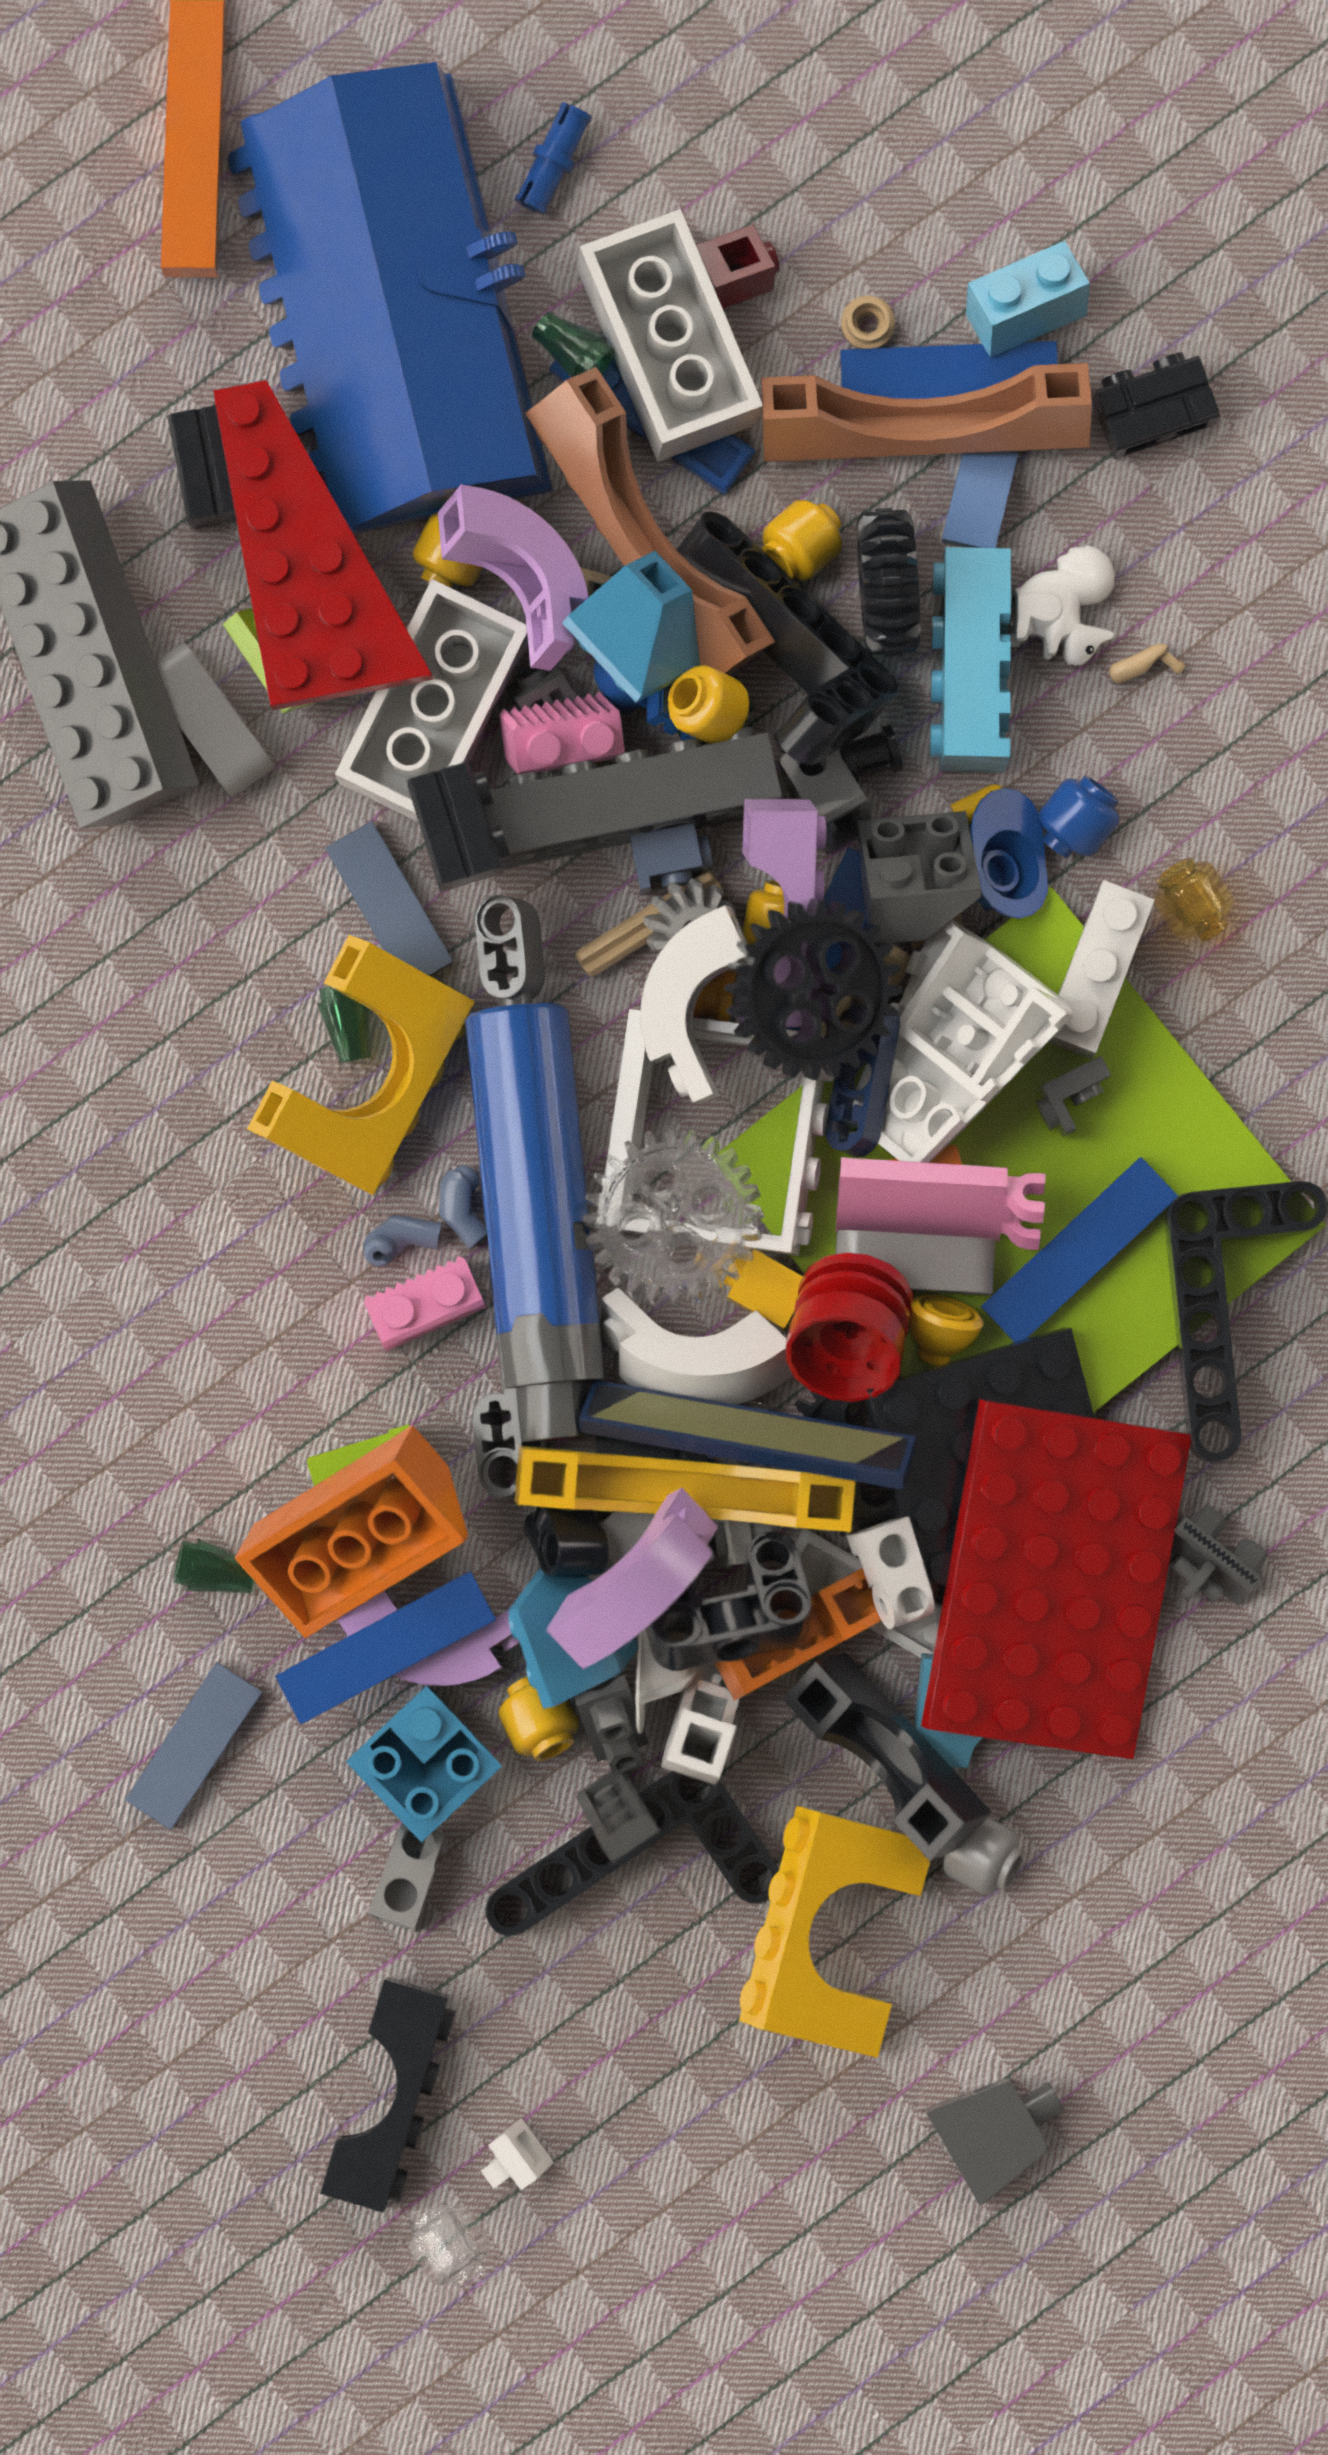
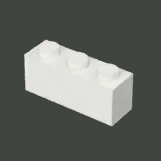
[1047,880,1155,1059]

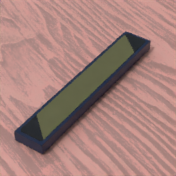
[579,1380,916,1490]

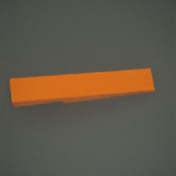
[161,0,225,278]
[714,1568,881,1701]

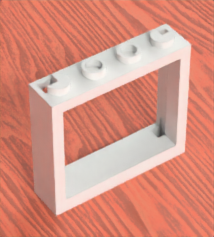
[597,1009,834,1256]

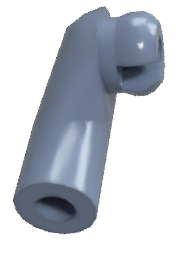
[439,1165,487,1250]
[363,1215,442,1267]

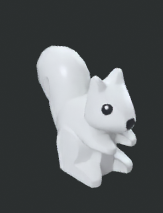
[1008,545,1115,667]

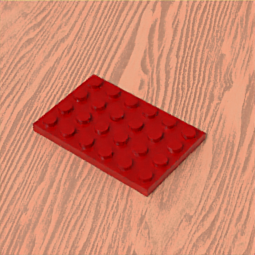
[921,1399,1191,1760]

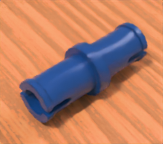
[514,102,593,215]

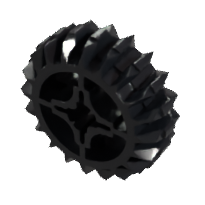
[856,508,921,657]

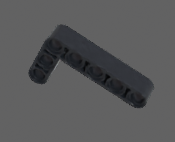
[676,511,898,765]
[1164,1181,1328,1463]
[486,1771,779,1936]

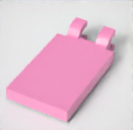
[835,1158,1045,1250]

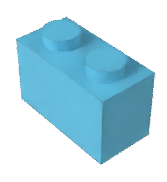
[966,241,1090,358]

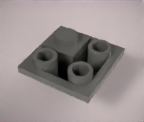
[857,811,981,943]

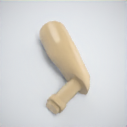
[1109,643,1186,684]

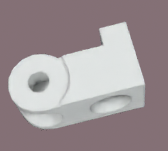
[846,1516,934,1630]

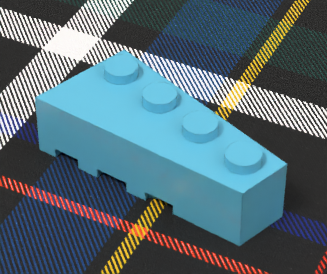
[930,547,1011,773]

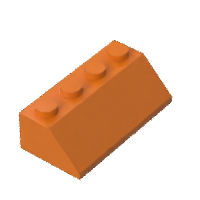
[235,1425,468,1638]

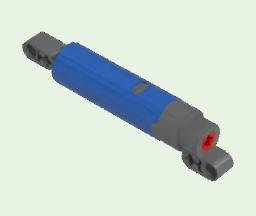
[465,895,606,1497]

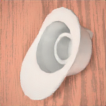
[636,1628,697,1734]

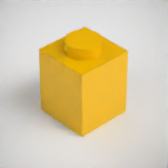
[723,1249,803,1331]

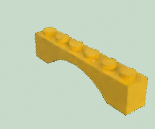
[514,1446,855,1532]

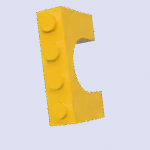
[247,935,475,1195]
[739,1805,930,2058]

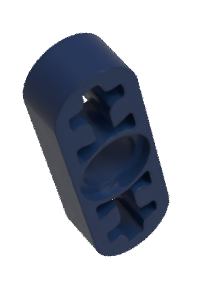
[825,1004,900,1157]

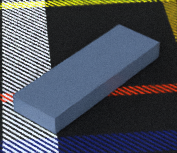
[325,821,454,976]
[125,1662,263,1830]

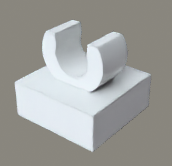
[711,1519,773,1568]
[481,2118,554,2190]

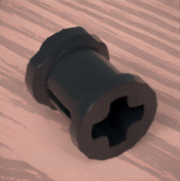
[839,724,903,784]

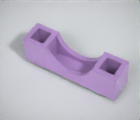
[737,799,826,1027]

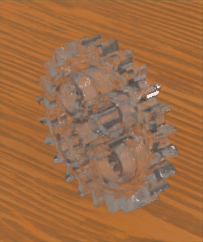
[583,1127,764,1307]

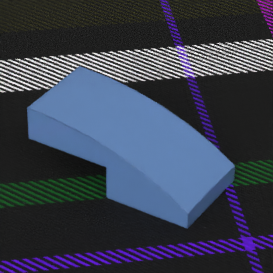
[941,451,1018,548]

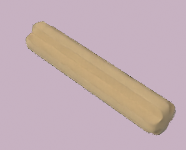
[575,870,723,977]

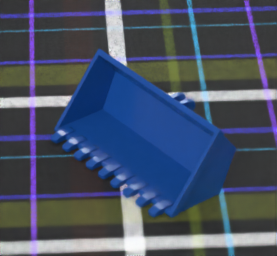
[228,62,554,535]

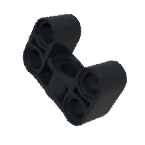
[646,1531,811,1671]

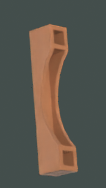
[761,363,1092,462]
[525,367,775,675]

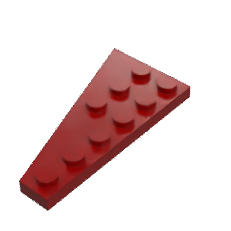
[213,380,434,710]

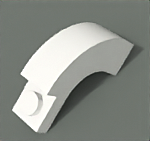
[640,905,747,1104]
[600,1287,791,1405]
[661,1663,740,1785]

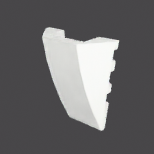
[853,920,1073,1163]

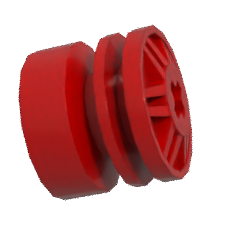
[786,1252,913,1402]

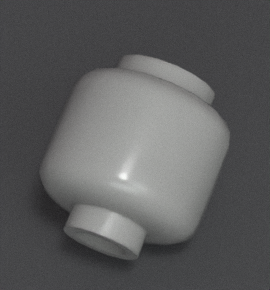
[943,1817,1025,1895]

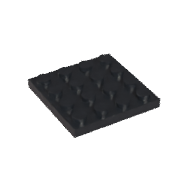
[865,1327,1095,1599]

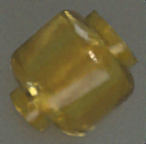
[1153,857,1235,941]

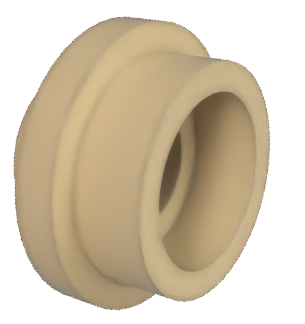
[841,296,895,349]

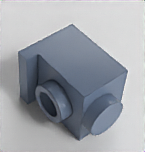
[630,823,713,895]

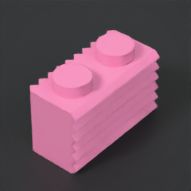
[499,692,625,775]
[364,1256,487,1351]

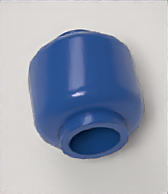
[1039,775,1120,859]

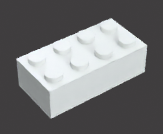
[576,209,763,462]
[335,579,528,822]

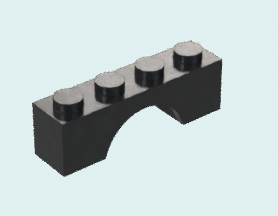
[782,1652,992,1861]
[320,1977,456,2213]

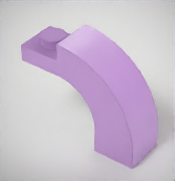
[438,484,589,671]
[546,1488,718,1669]
[337,1590,519,1686]

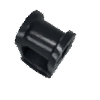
[523,1506,609,1575]

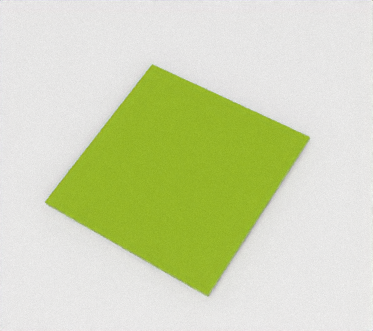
[711,886,1326,1413]

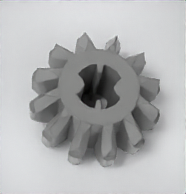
[644,878,736,952]

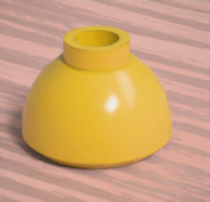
[909,1294,984,1365]

